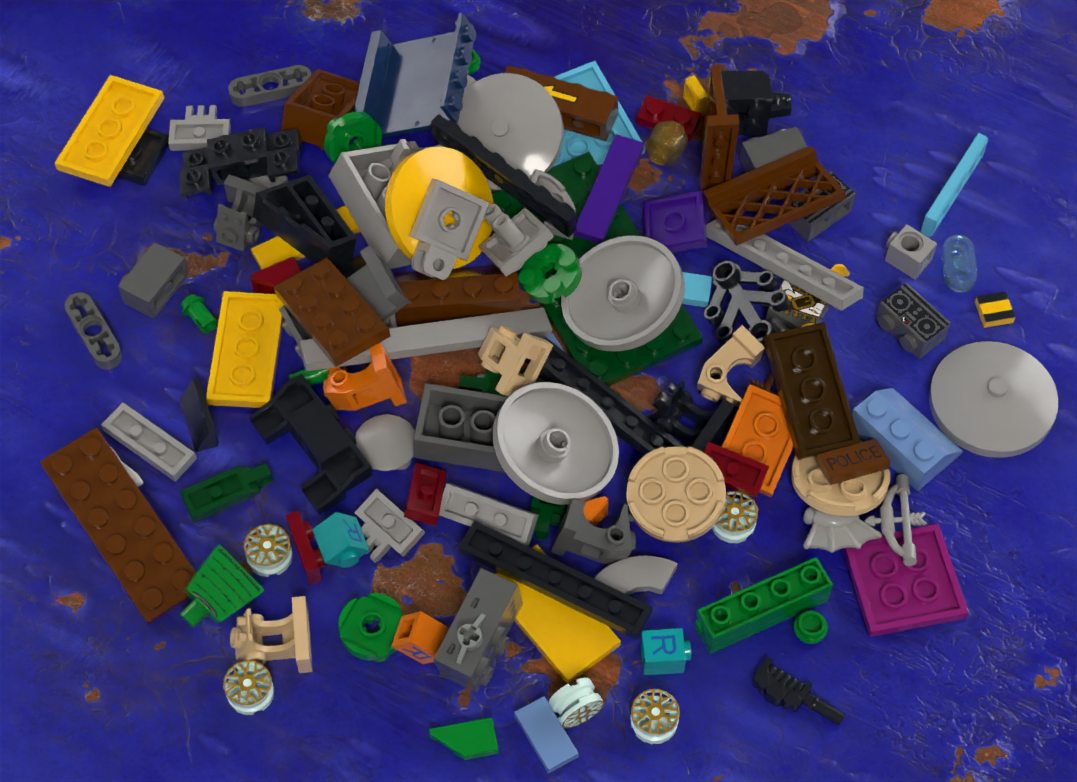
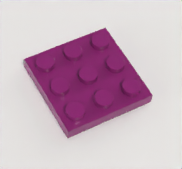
[842,524,969,637]

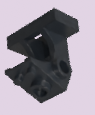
[648,381,735,453]

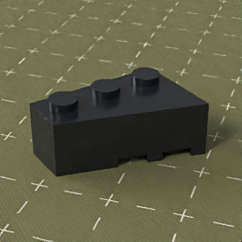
[253,174,357,268]

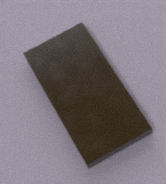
[763,322,860,460]

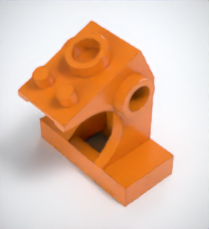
[323,343,407,411]

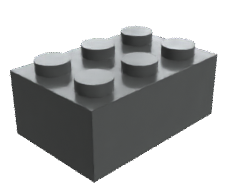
[414,383,509,473]

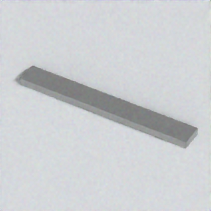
[299,307,552,371]

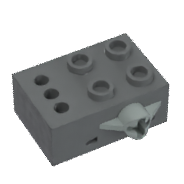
[433,568,523,693]

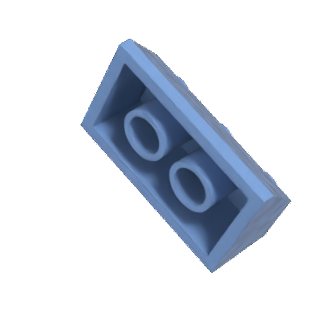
[852,388,963,491]

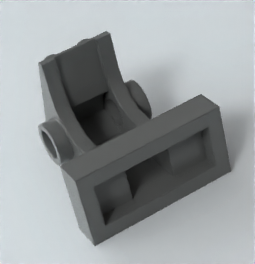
[214,175,268,251]
[551,498,636,564]

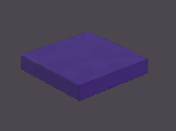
[644,191,707,253]

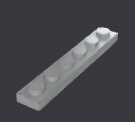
[706,219,864,311]

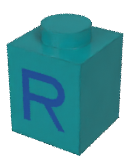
[312,512,370,568]
[640,628,691,676]

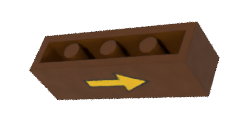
[504,65,619,141]

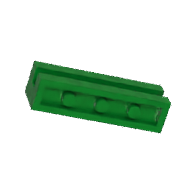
[694,557,833,654]

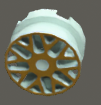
[712,491,758,543]
[244,524,293,577]
[223,660,274,715]
[549,677,604,728]
[630,689,680,744]

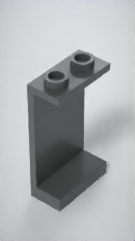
[279,245,410,358]

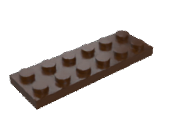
[39,427,195,625]

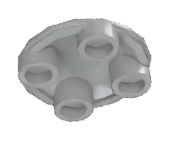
[355,414,415,471]

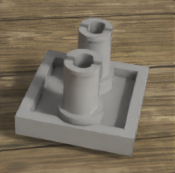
[479,204,554,277]

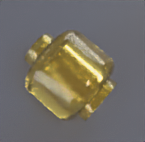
[645,121,688,165]

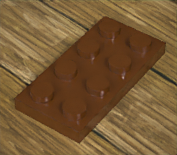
[274,258,391,367]

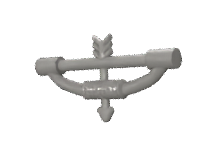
[864,474,927,566]

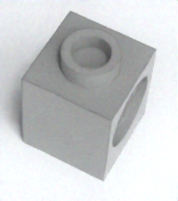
[885,224,937,280]

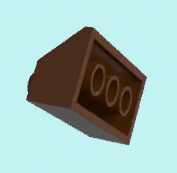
[393,265,521,327]

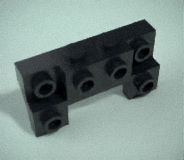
[179,127,303,201]
[249,374,373,515]

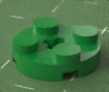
[324,111,382,164]
[518,244,582,304]
[338,593,404,662]

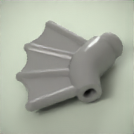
[803,507,882,553]

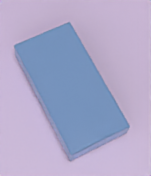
[514,696,579,774]

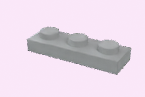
[101,402,197,482]
[439,483,539,546]

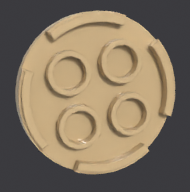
[791,441,890,516]
[626,447,726,542]

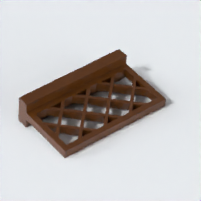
[698,66,740,192]
[703,146,846,246]

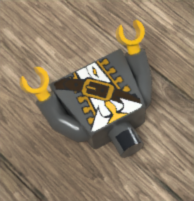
[758,264,850,333]

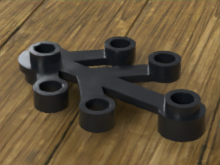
[704,261,790,349]

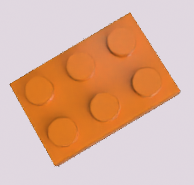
[722,384,793,497]

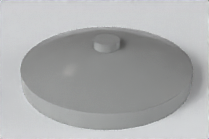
[458,73,564,192]
[561,236,685,351]
[929,341,1058,458]
[493,382,619,505]

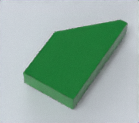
[429,717,499,760]

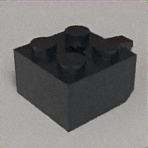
[721,71,792,136]

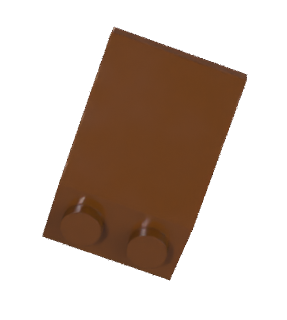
[281,69,360,150]

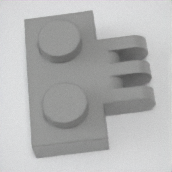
[168,105,231,151]
[354,489,425,563]

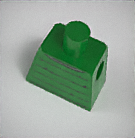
[179,544,264,628]

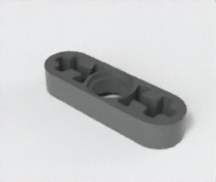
[228,65,311,107]
[64,292,122,370]

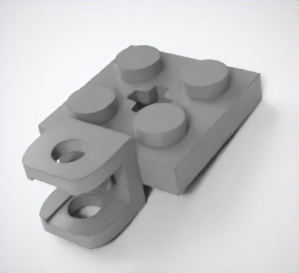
[409,178,489,280]

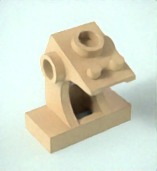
[478,325,553,397]
[696,325,765,407]
[230,596,313,673]

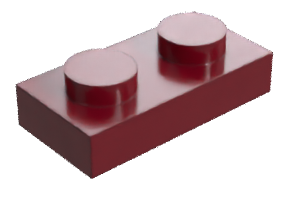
[636,96,701,142]
[704,442,769,499]
[403,463,447,526]
[286,511,325,585]

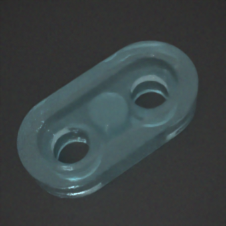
[942,235,977,293]

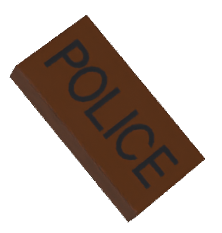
[816,439,891,485]

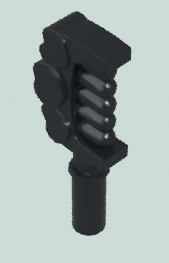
[752,657,846,726]

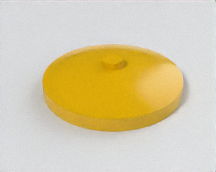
[385,147,493,269]

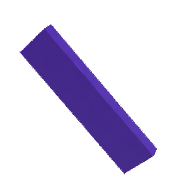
[574,134,644,244]

